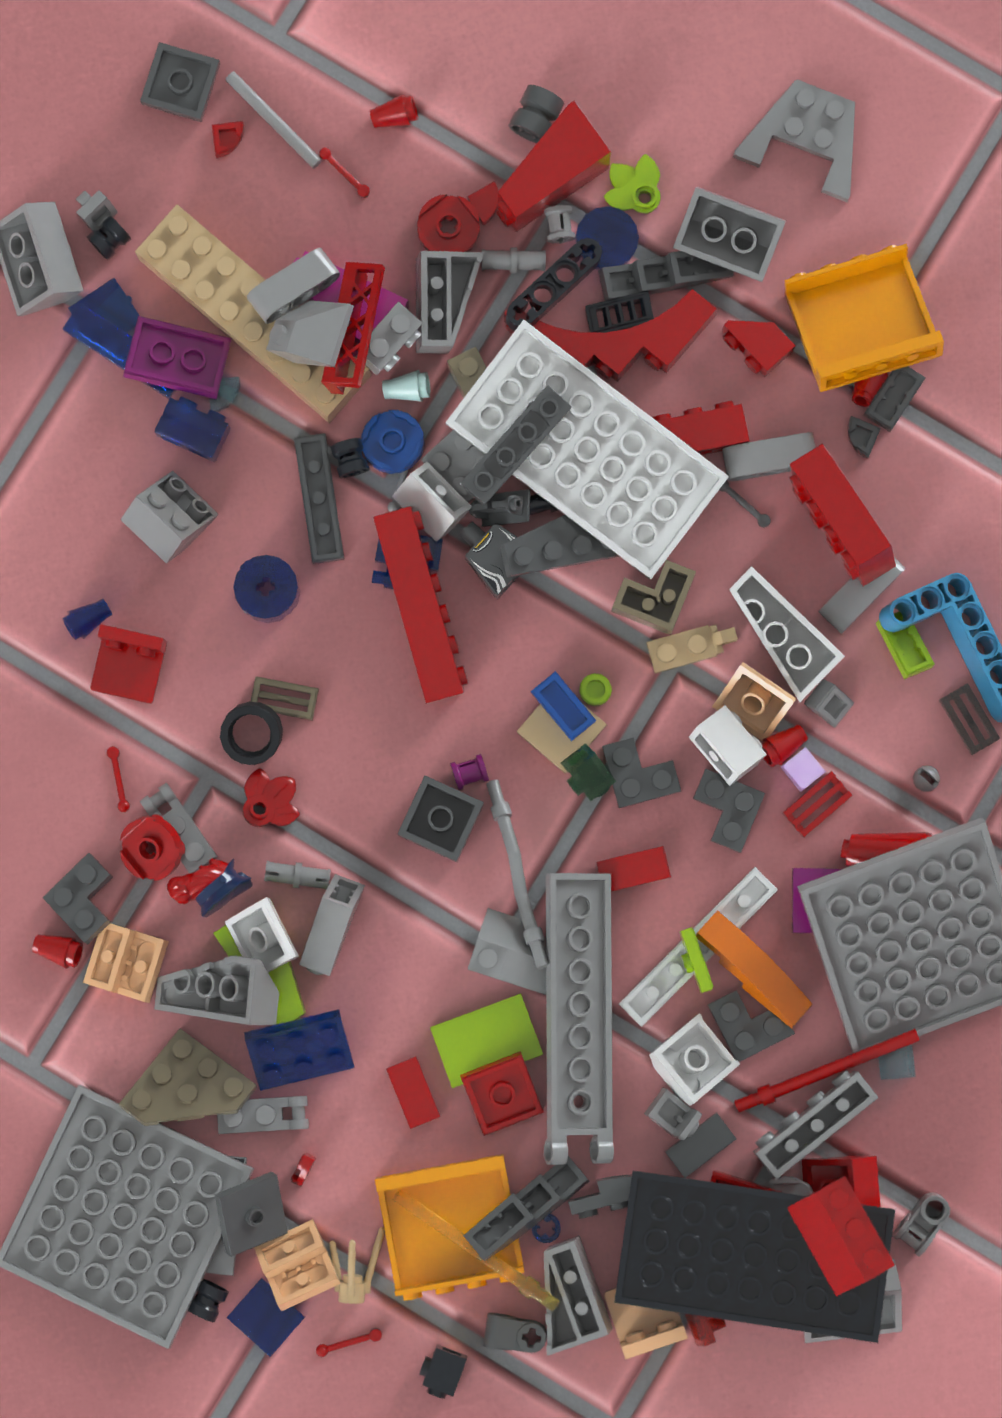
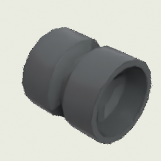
[509,85,564,143]

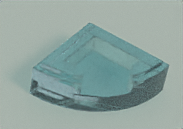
[210,377,240,413]

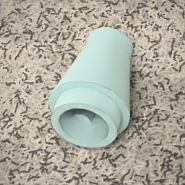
[382,370,431,402]

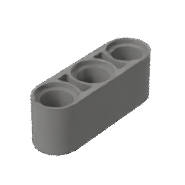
[247,248,341,324]
[722,432,816,481]
[818,557,906,634]

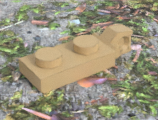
[646,625,738,674]

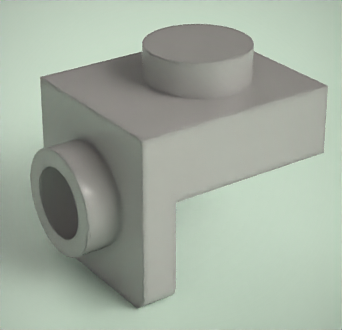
[644,1088,702,1140]

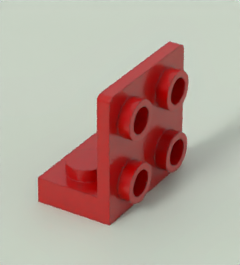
[90,624,167,704]

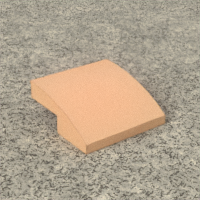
[83,923,169,1003]
[254,1219,340,1311]

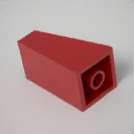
[496,101,611,232]

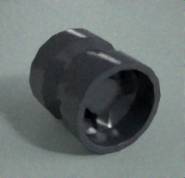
[87,215,131,260]
[331,438,370,478]
[188,1279,229,1322]

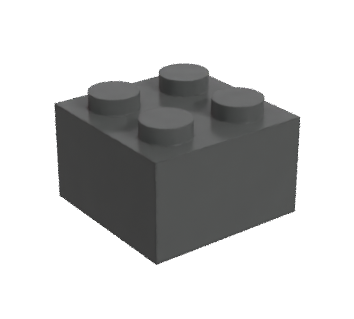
[398,776,484,863]

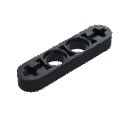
[506,238,602,331]

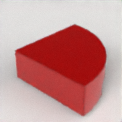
[212,121,244,158]
[467,181,498,226]
[291,1153,317,1187]

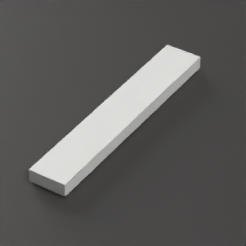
[619,867,778,1027]

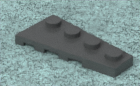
[500,515,620,578]

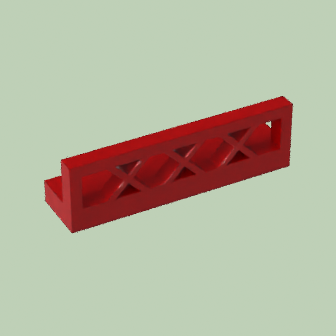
[321,262,385,395]

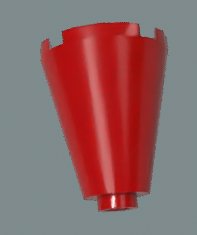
[840,832,932,867]

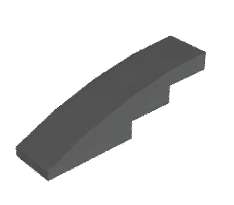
[598,251,734,301]
[463,1156,590,1261]

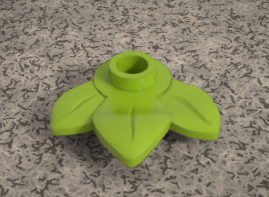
[604,154,661,214]

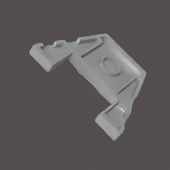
[733,79,855,202]

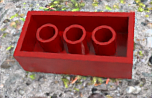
[789,443,896,587]

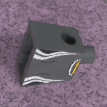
[460,521,520,600]

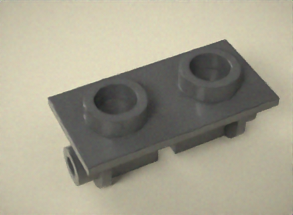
[469,489,530,527]

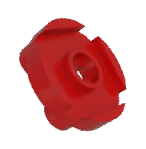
[417,194,480,252]
[120,814,185,881]

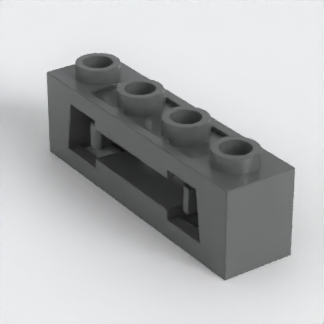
[460,385,572,506]

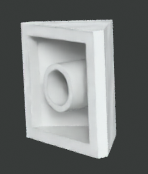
[225,897,299,972]

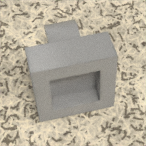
[76,190,118,231]

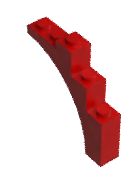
[504,289,717,382]

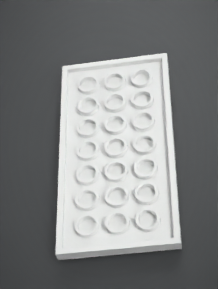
[445,320,729,580]

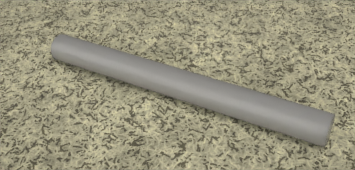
[225,71,322,169]

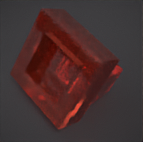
[685,1314,726,1347]

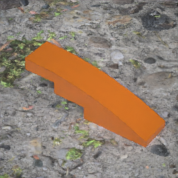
[696,910,812,1029]

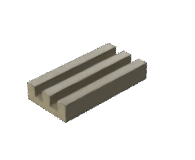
[251,677,319,721]

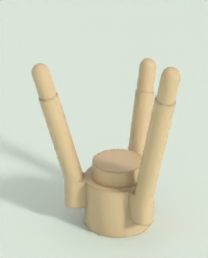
[329,1227,385,1304]

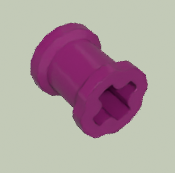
[450,754,489,790]

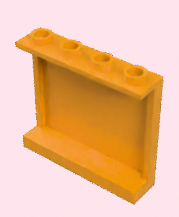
[785,244,944,392]
[375,1154,525,1301]

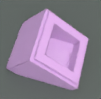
[780,747,826,792]

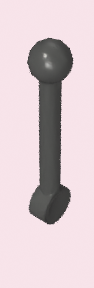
[719,480,771,528]

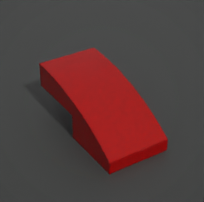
[596,846,671,892]

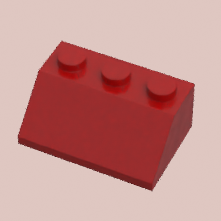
[802,1156,881,1207]
[787,1175,895,1296]

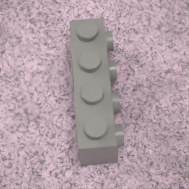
[753,1070,879,1179]

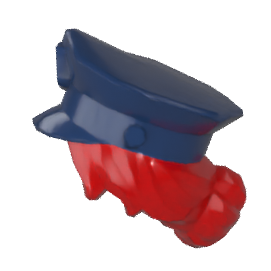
[167,858,253,917]

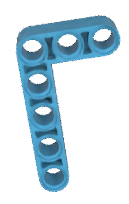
[879,573,1002,723]

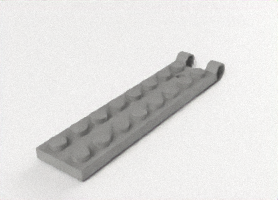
[544,873,614,1165]

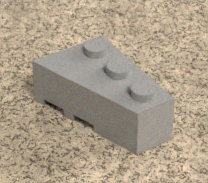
[416,251,484,354]
[544,1236,613,1356]

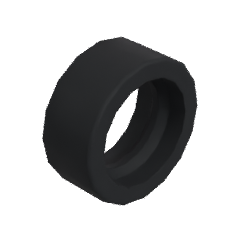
[220,701,283,765]

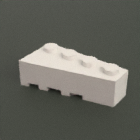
[729,566,845,702]

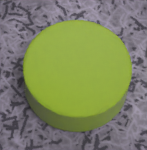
[579,673,612,706]

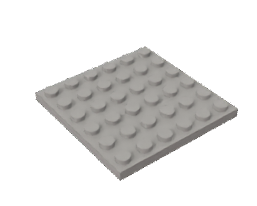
[797,817,1002,1053]
[0,1085,255,1349]

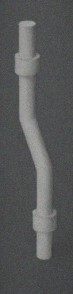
[486,780,549,969]

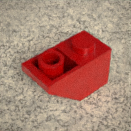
[722,320,795,377]

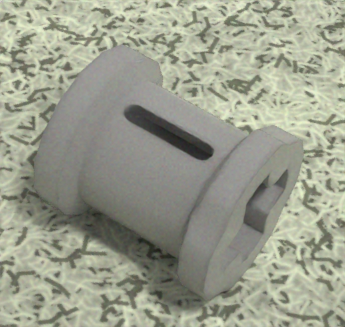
[544,205,575,243]

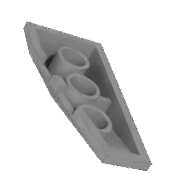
[468,908,546,995]
[154,956,279,1025]

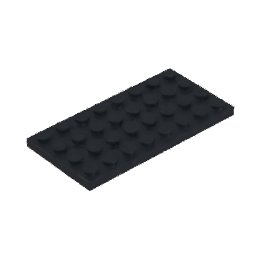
[614,1170,895,1343]

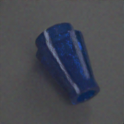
[62,599,112,640]

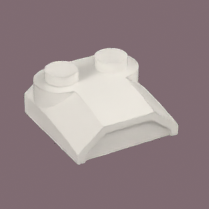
[649,1013,740,1106]

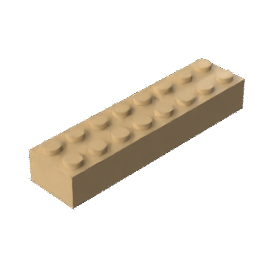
[135,204,371,423]

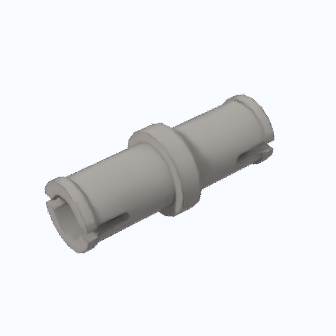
[481,247,546,273]
[264,861,331,890]

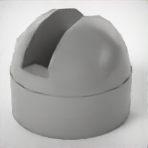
[913,766,940,792]

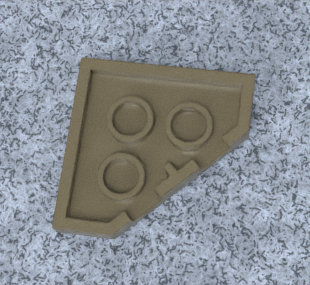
[119,1029,257,1126]

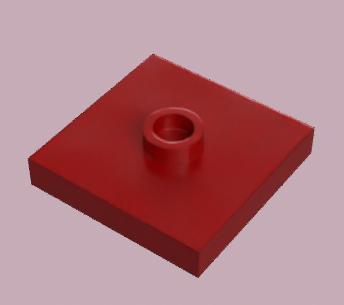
[460,1051,544,1136]

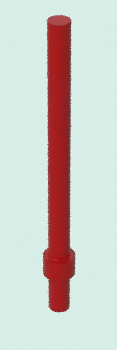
[734,1029,920,1113]

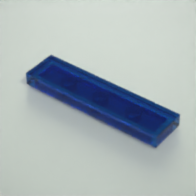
[62,303,176,400]

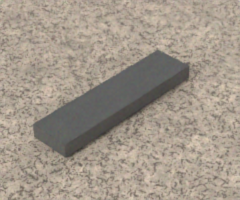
[294,433,344,564]

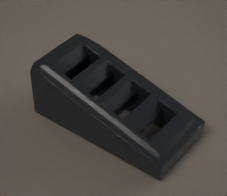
[585,291,654,333]

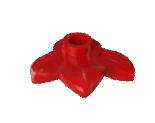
[243,768,300,827]

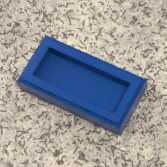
[531,671,596,742]

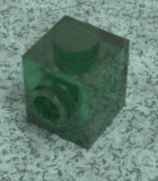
[561,743,616,801]

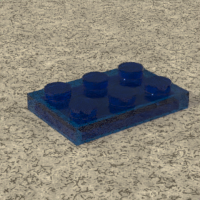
[244,1009,355,1091]

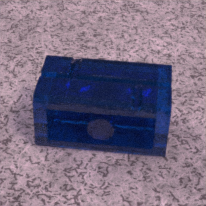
[155,396,231,462]

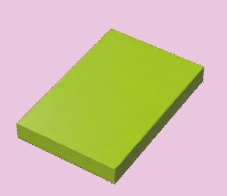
[430,994,543,1088]

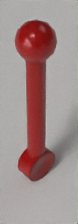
[319,148,370,198]
[107,746,130,812]
[316,1328,382,1357]

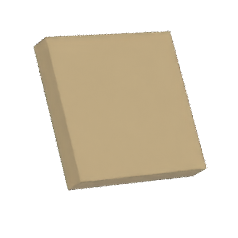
[517,703,607,774]

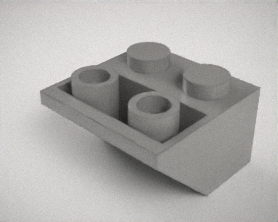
[121,471,218,563]

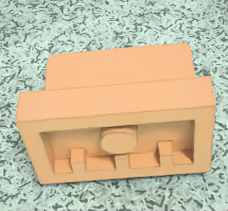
[604,1288,688,1360]

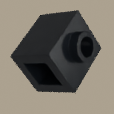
[419,1344,467,1399]

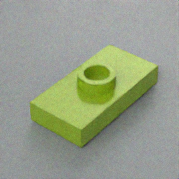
[876,611,935,680]
[679,927,714,993]

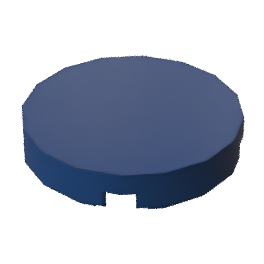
[361,410,425,474]

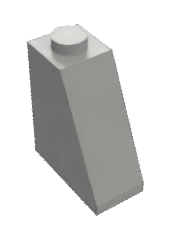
[299,874,365,976]

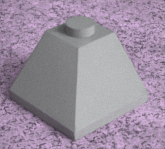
[266,300,354,367]

